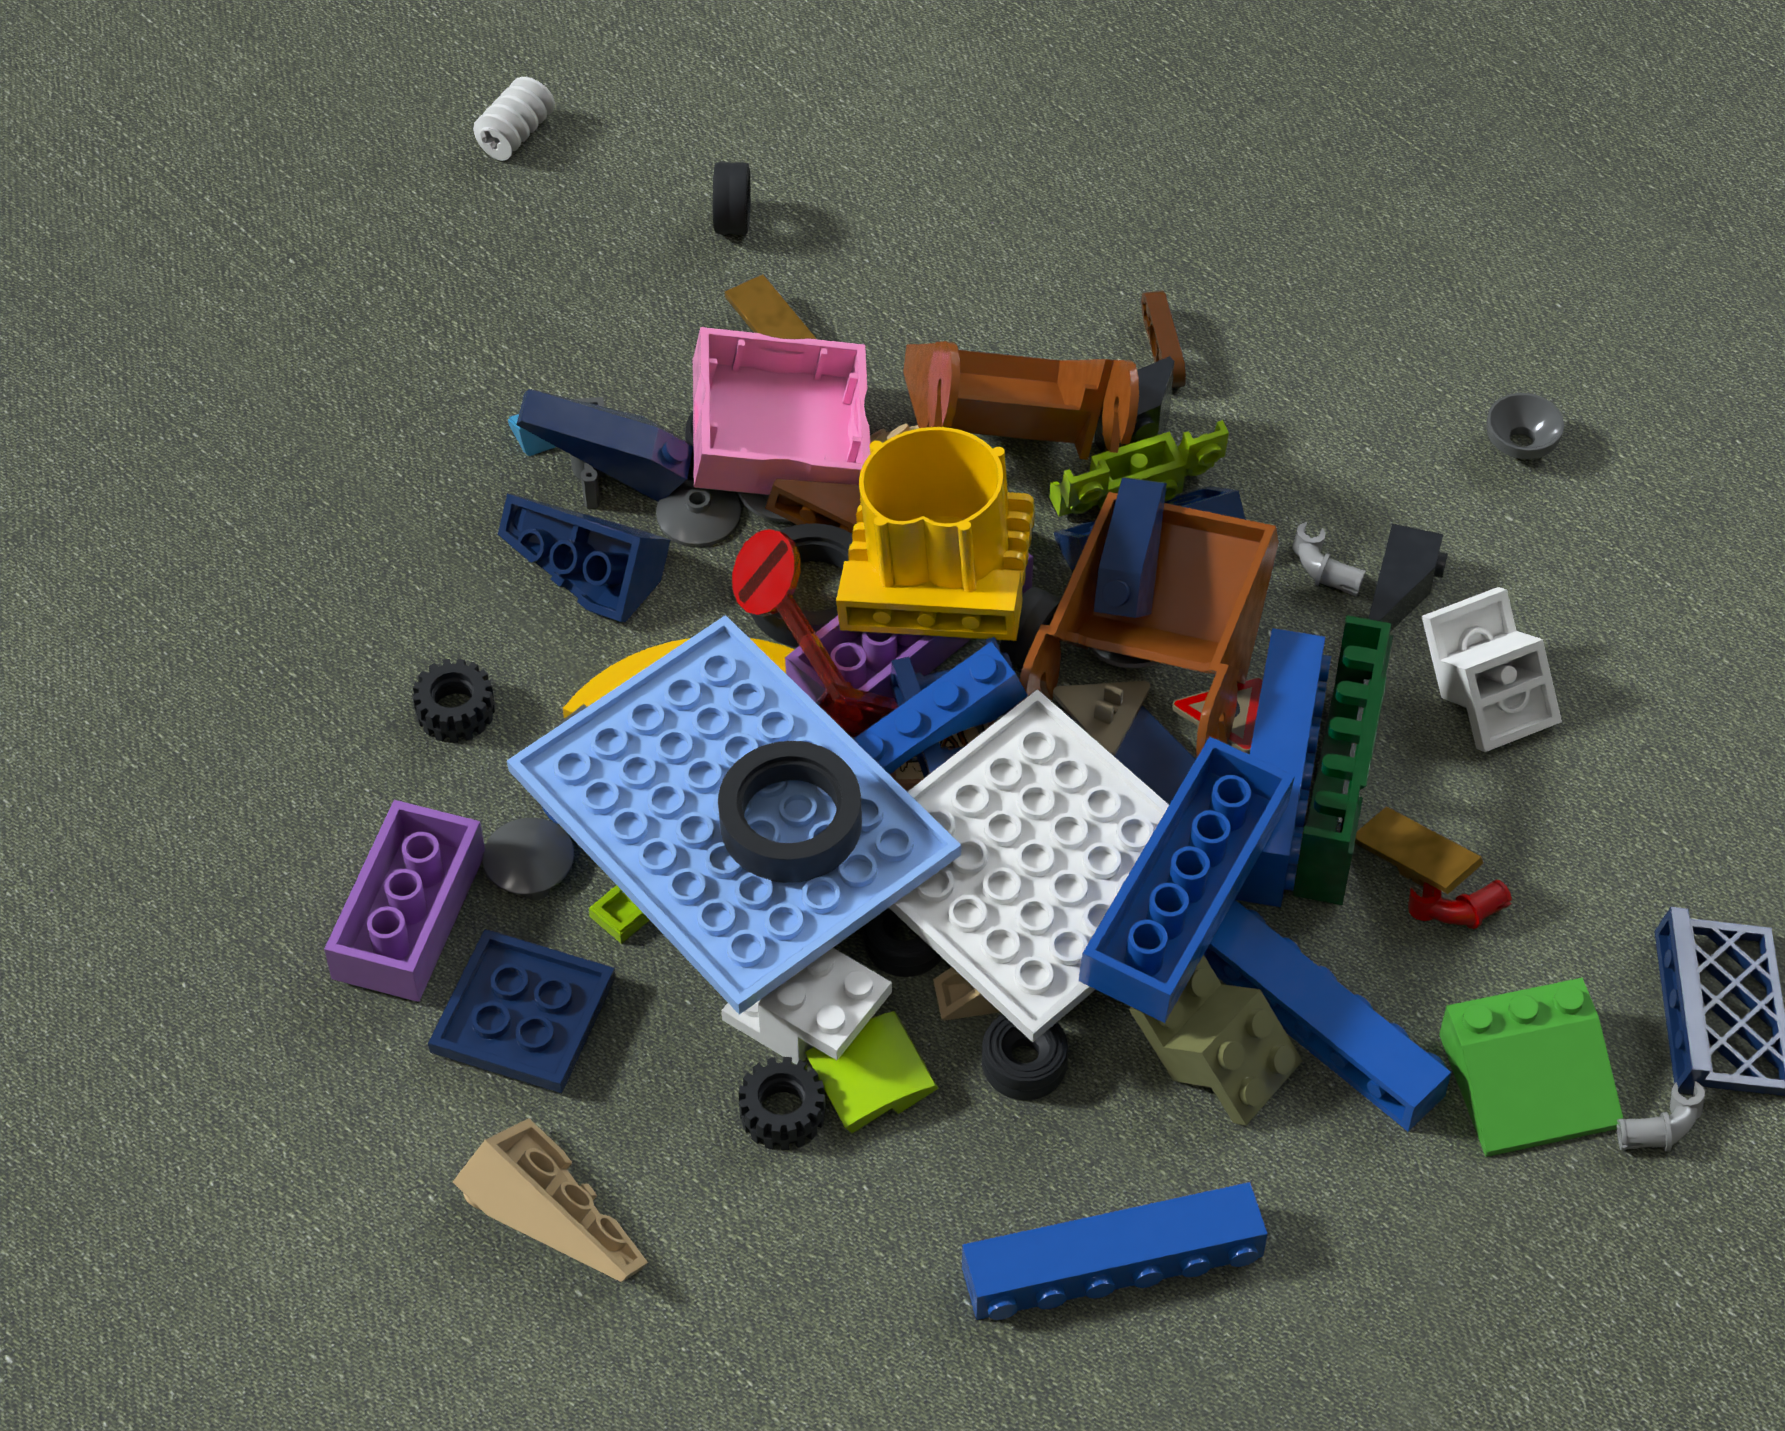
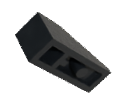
[1368,524,1448,632]

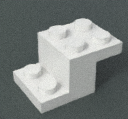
[1422,587,1562,752]
[721,948,892,1064]

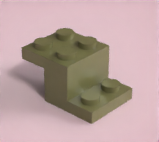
[1129,955,1303,1125]

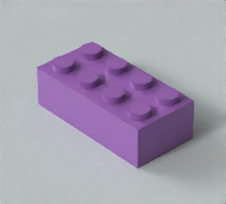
[324,800,485,1002]

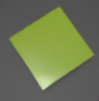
[589,885,649,944]

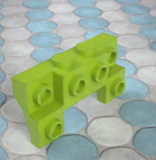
[1049,420,1229,517]

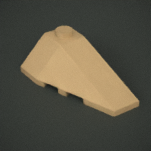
[453,1118,648,1282]

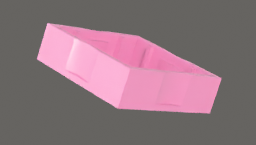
[693,327,870,495]

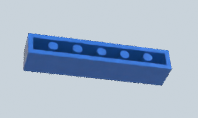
[1204,900,1451,1132]
[962,1182,1268,1320]

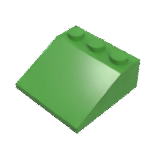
[1439,978,1623,1157]

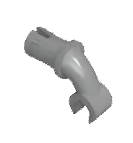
[1292,522,1366,597]
[1617,1081,1705,1151]

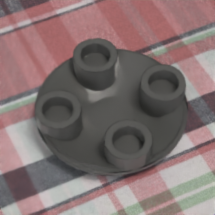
[482,818,574,900]

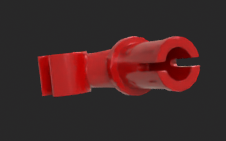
[1408,879,1512,929]

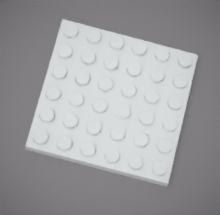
[889,689,1169,1042]

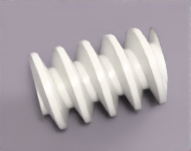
[473,77,555,161]

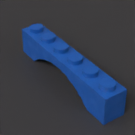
[853,641,1028,775]

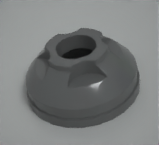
[1486,393,1564,459]

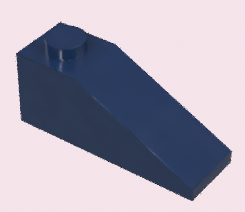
[1094,477,1167,618]

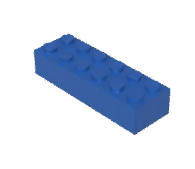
[1235,628,1331,907]
[1078,737,1295,1023]

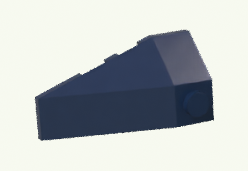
[516,389,694,502]
[498,493,671,622]

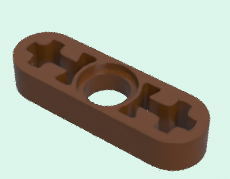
[1141,290,1186,388]

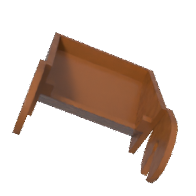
[903,341,1139,460]
[1019,492,1279,757]

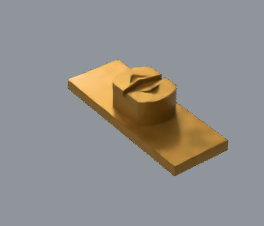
[725,274,816,339]
[1355,806,1484,894]

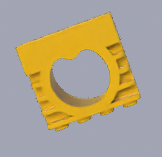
[836,427,1035,641]

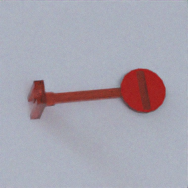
[732,529,899,738]

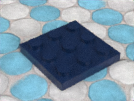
[428,929,616,1094]

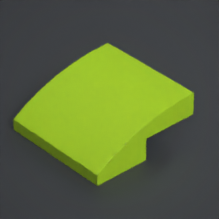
[805,1011,939,1134]

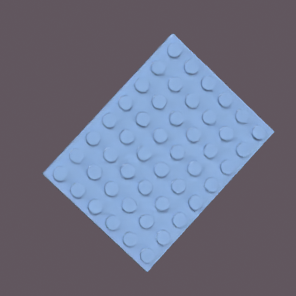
[507,615,961,1015]

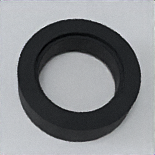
[747,523,853,648]
[718,741,862,883]

